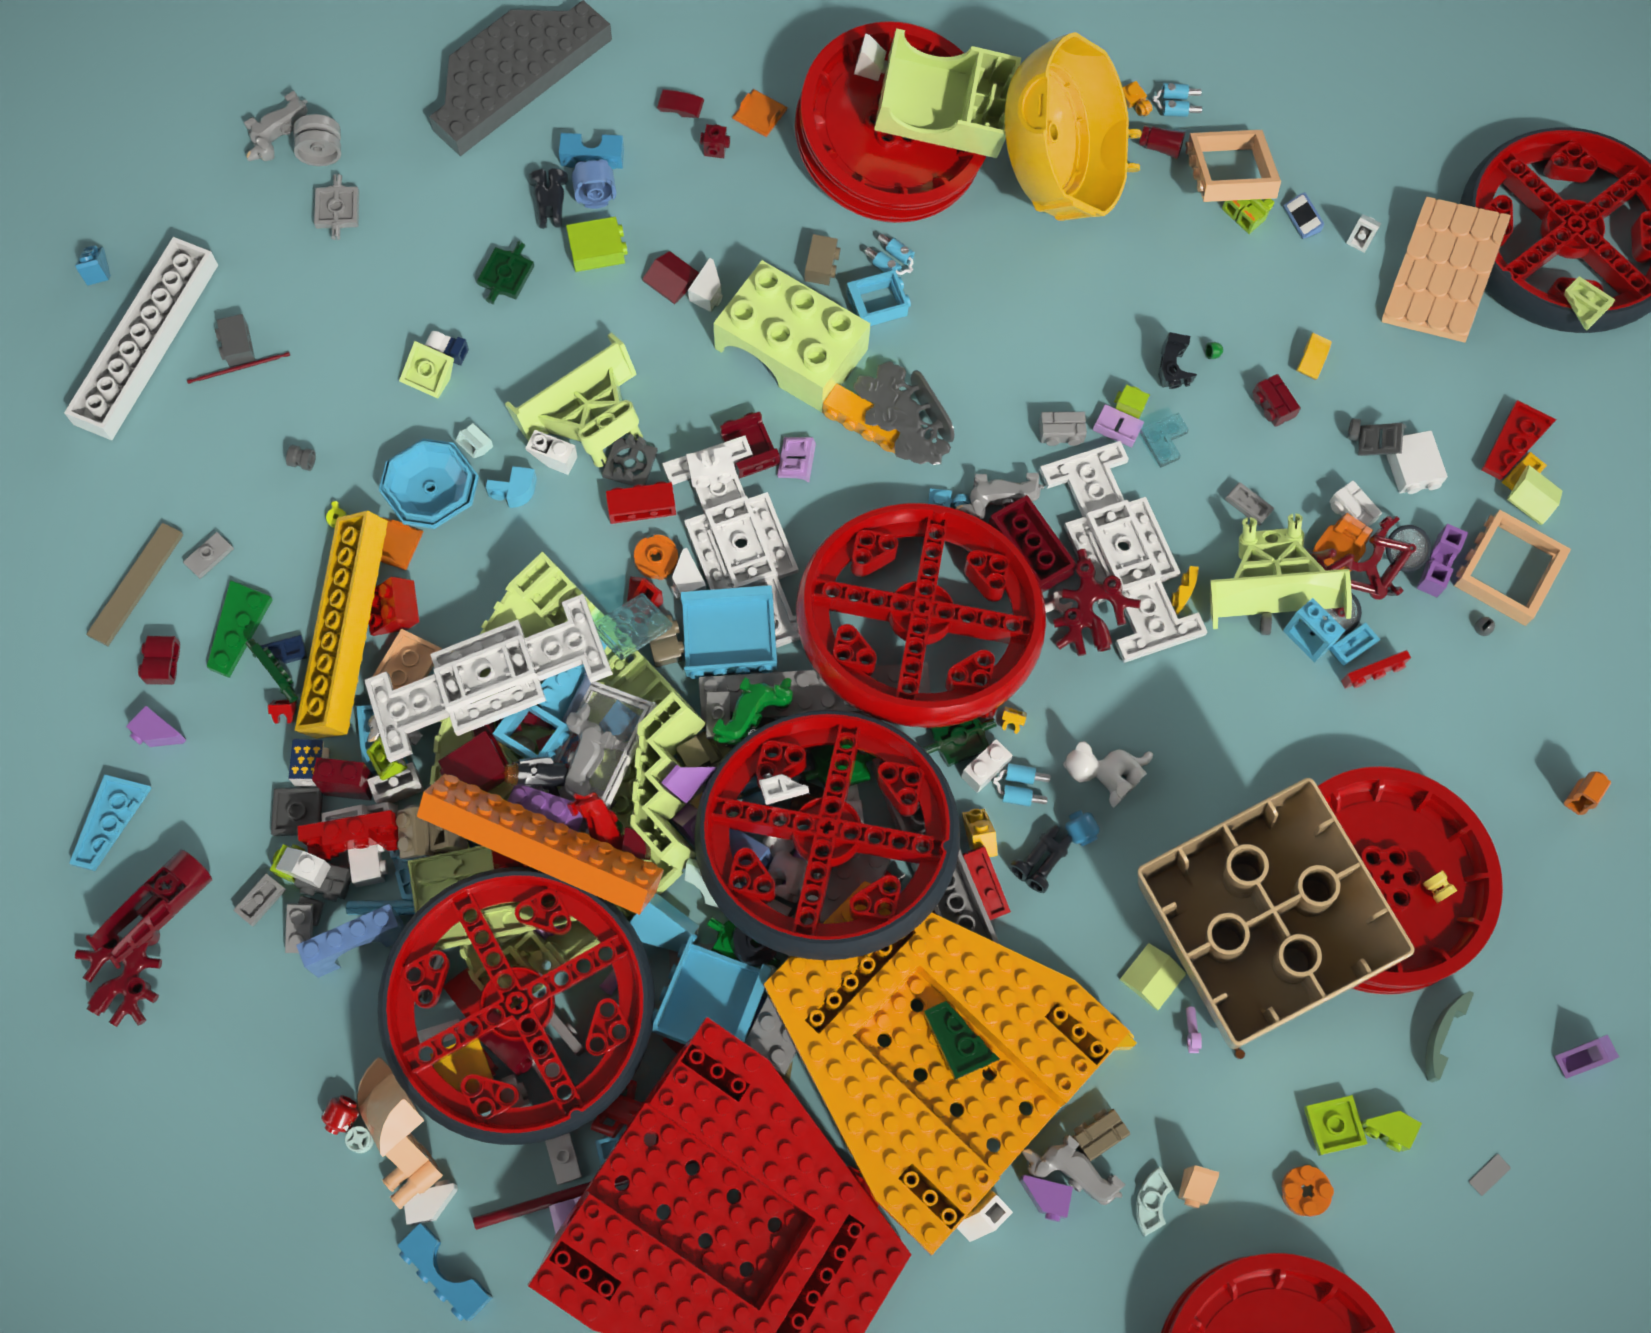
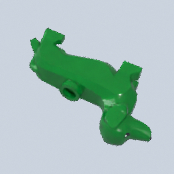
[713,677,793,745]

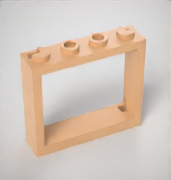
[1185,130,1281,202]
[1454,510,1571,626]

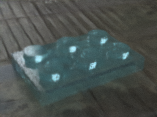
[594,593,673,660]

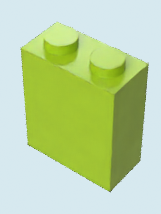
[566,216,628,272]

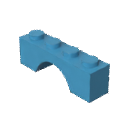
[397,1223,493,1321]

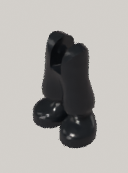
[529,168,568,229]

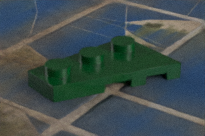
[923,1001,1000,1081]

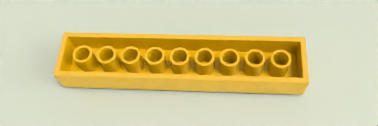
[295,510,388,739]

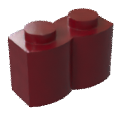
[138,636,180,685]

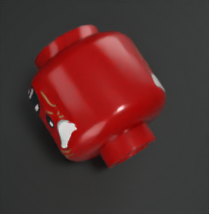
[321,1095,359,1135]

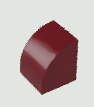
[622,827,651,860]

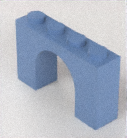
[296,904,404,978]

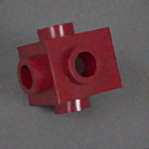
[700,124,731,159]

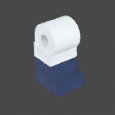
[425,331,469,366]

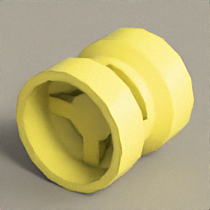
[1423,871,1457,903]

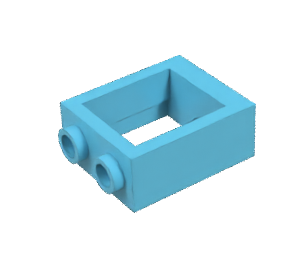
[846,270,911,326]
[1283,598,1345,663]
[493,705,570,761]

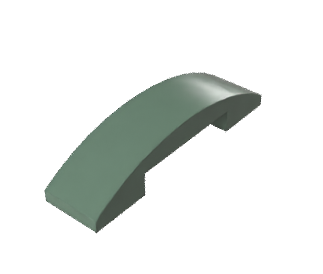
[1425,991,1474,1083]

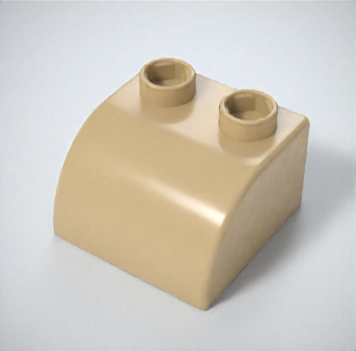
[1138,778,1414,1049]

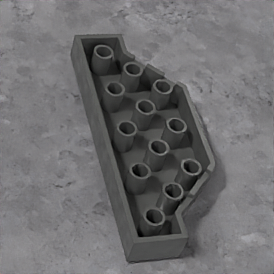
[429,0,612,156]

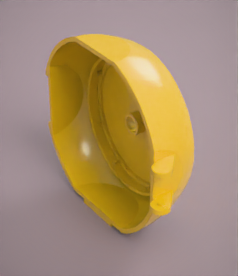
[1005,32,1141,221]

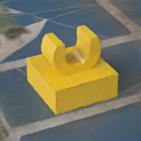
[1002,706,1027,734]

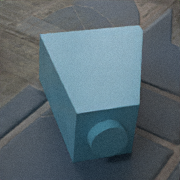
[630,893,699,952]

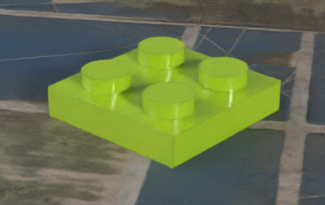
[1304,1095,1368,1156]

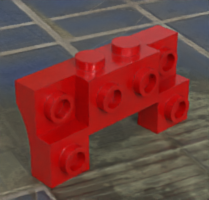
[298,810,399,862]

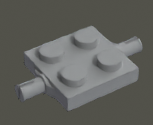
[314,174,359,240]

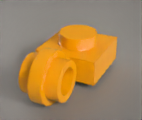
[1122,81,1152,117]

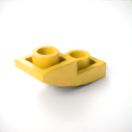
[1296,333,1332,380]
[1171,566,1199,614]

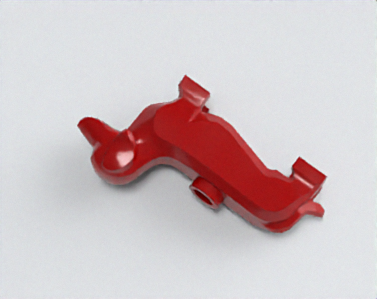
[567,792,643,860]

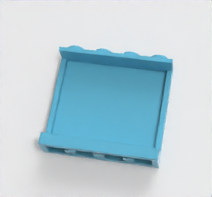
[681,585,778,679]
[652,937,772,1044]

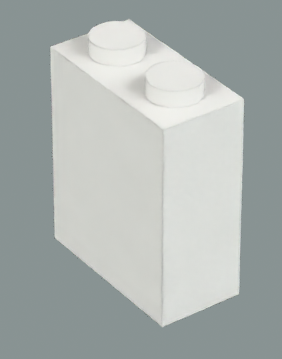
[1386,431,1448,494]

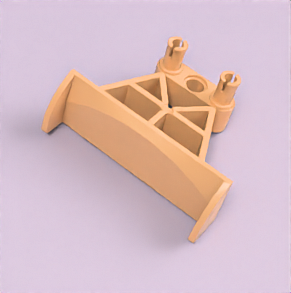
[357,1057,443,1209]

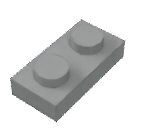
[233,873,286,927]
[285,903,314,953]

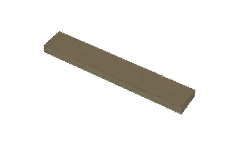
[86,523,183,647]

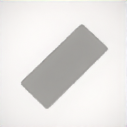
[1469,1154,1511,1196]

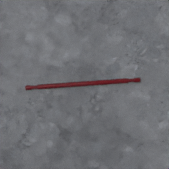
[187,352,290,384]

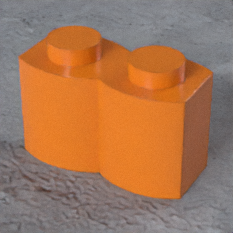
[1564,771,1611,815]

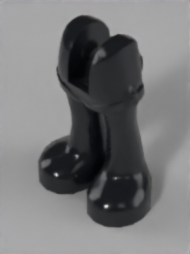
[1009,825,1072,893]

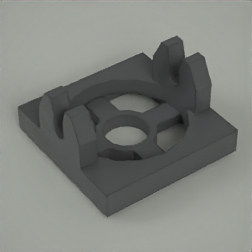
[602,434,658,486]

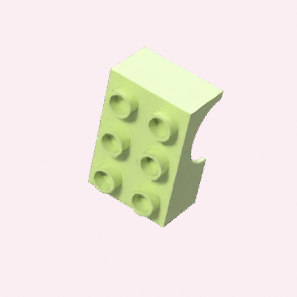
[874,28,1021,158]
[714,260,871,412]

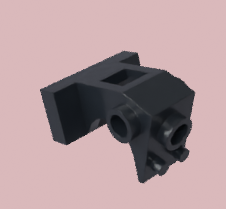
[1158,332,1197,389]

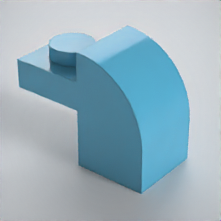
[486,466,537,508]

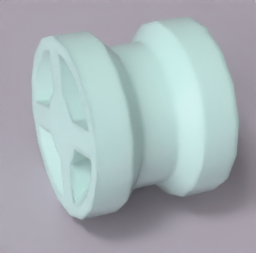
[345,1126,374,1153]

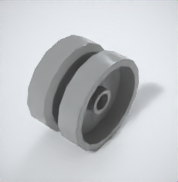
[293,114,341,166]

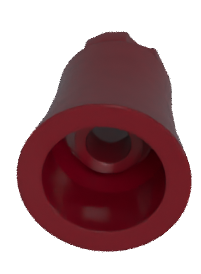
[1139,126,1186,160]

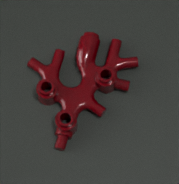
[1053,549,1141,656]
[75,931,162,1027]

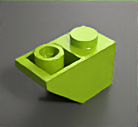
[1361,1111,1422,1152]

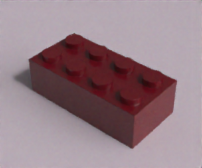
[988,495,1077,593]

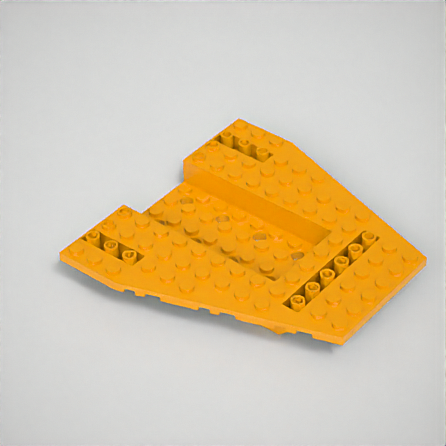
[763,881,1130,1255]

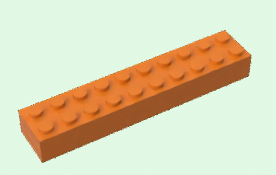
[417,774,664,915]

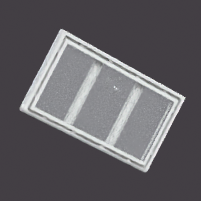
[534,681,658,836]

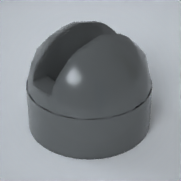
[1475,617,1495,636]

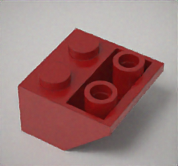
[368,577,419,636]

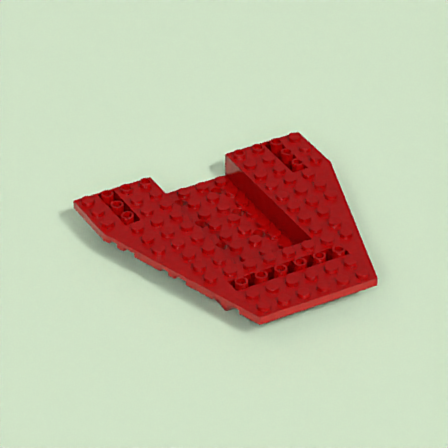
[527,1017,912,1333]

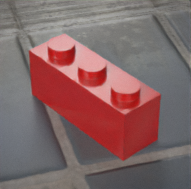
[606,481,676,524]

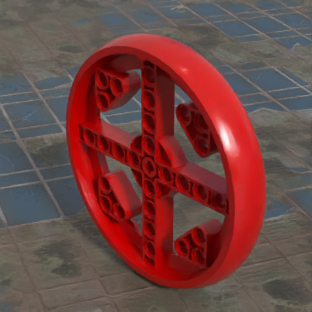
[796,503,1046,728]

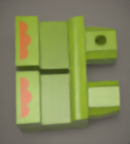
[1222,198,1274,234]

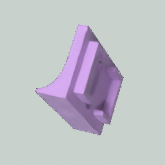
[1093,404,1144,448]
[777,437,816,482]

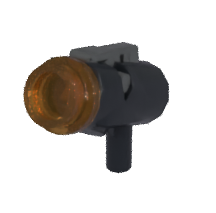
[505,756,569,797]

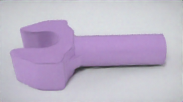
[1186,1007,1202,1053]

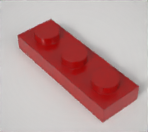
[1341,650,1411,689]
[962,845,1011,920]

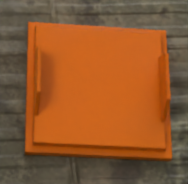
[732,89,788,137]
[380,517,424,570]

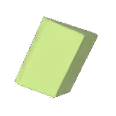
[399,341,454,398]
[1507,465,1563,525]
[1120,943,1187,1011]

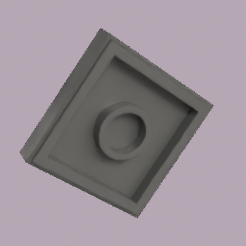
[271,788,323,836]

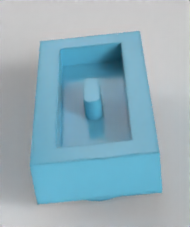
[1329,622,1380,666]

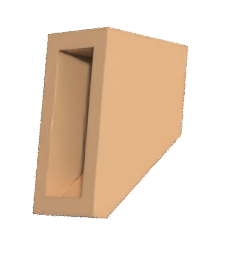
[1178,1165,1219,1208]

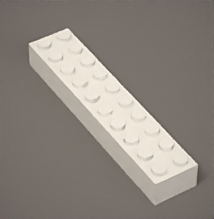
[64,237,218,440]

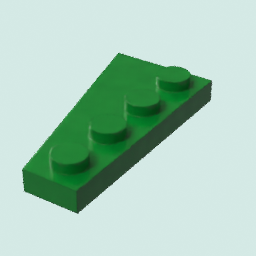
[207,580,273,678]

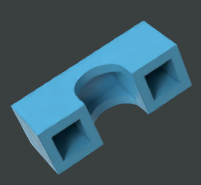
[559,133,624,169]

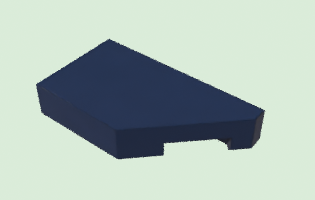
[260,635,308,664]

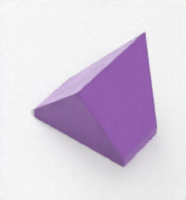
[661,765,717,803]

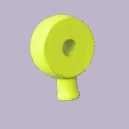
[326,501,347,528]

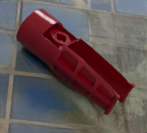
[86,849,212,969]

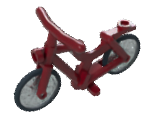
[1306,516,1431,636]

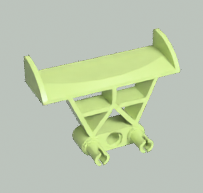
[505,333,643,467]
[1210,513,1352,629]

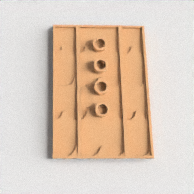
[1382,196,1511,343]

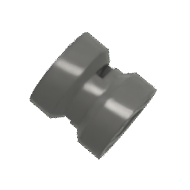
[286,445,316,471]

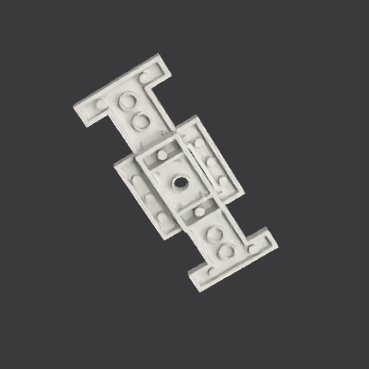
[662,436,800,648]
[1039,441,1207,663]
[364,594,613,763]

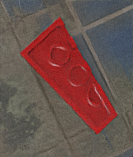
[1481,400,1557,480]

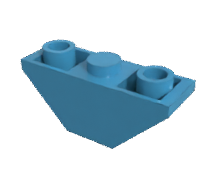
[75,245,111,286]

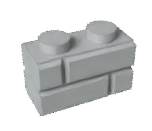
[1039,412,1087,446]

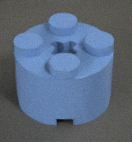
[572,160,616,209]

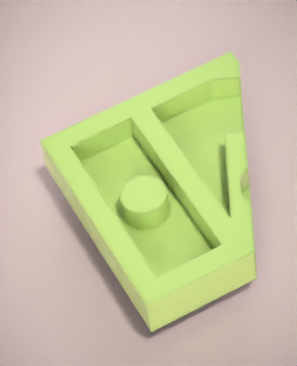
[1564,276,1615,330]

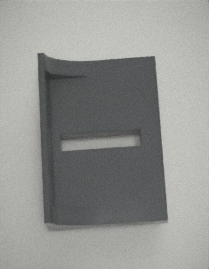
[1358,423,1407,456]

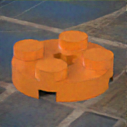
[634,535,679,580]
[1281,1165,1334,1217]

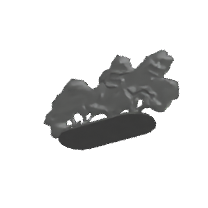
[853,361,955,465]

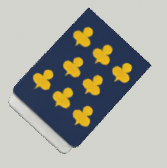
[288,739,330,788]

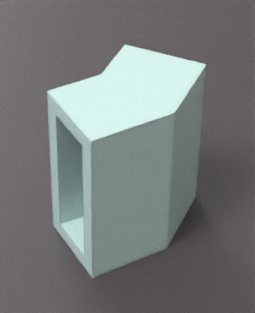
[456,423,493,458]

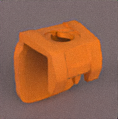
[1313,513,1373,572]

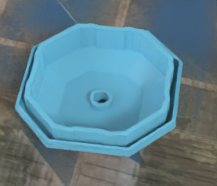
[379,438,479,529]

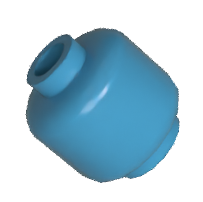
[1065,810,1100,846]

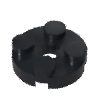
[731,927,777,967]

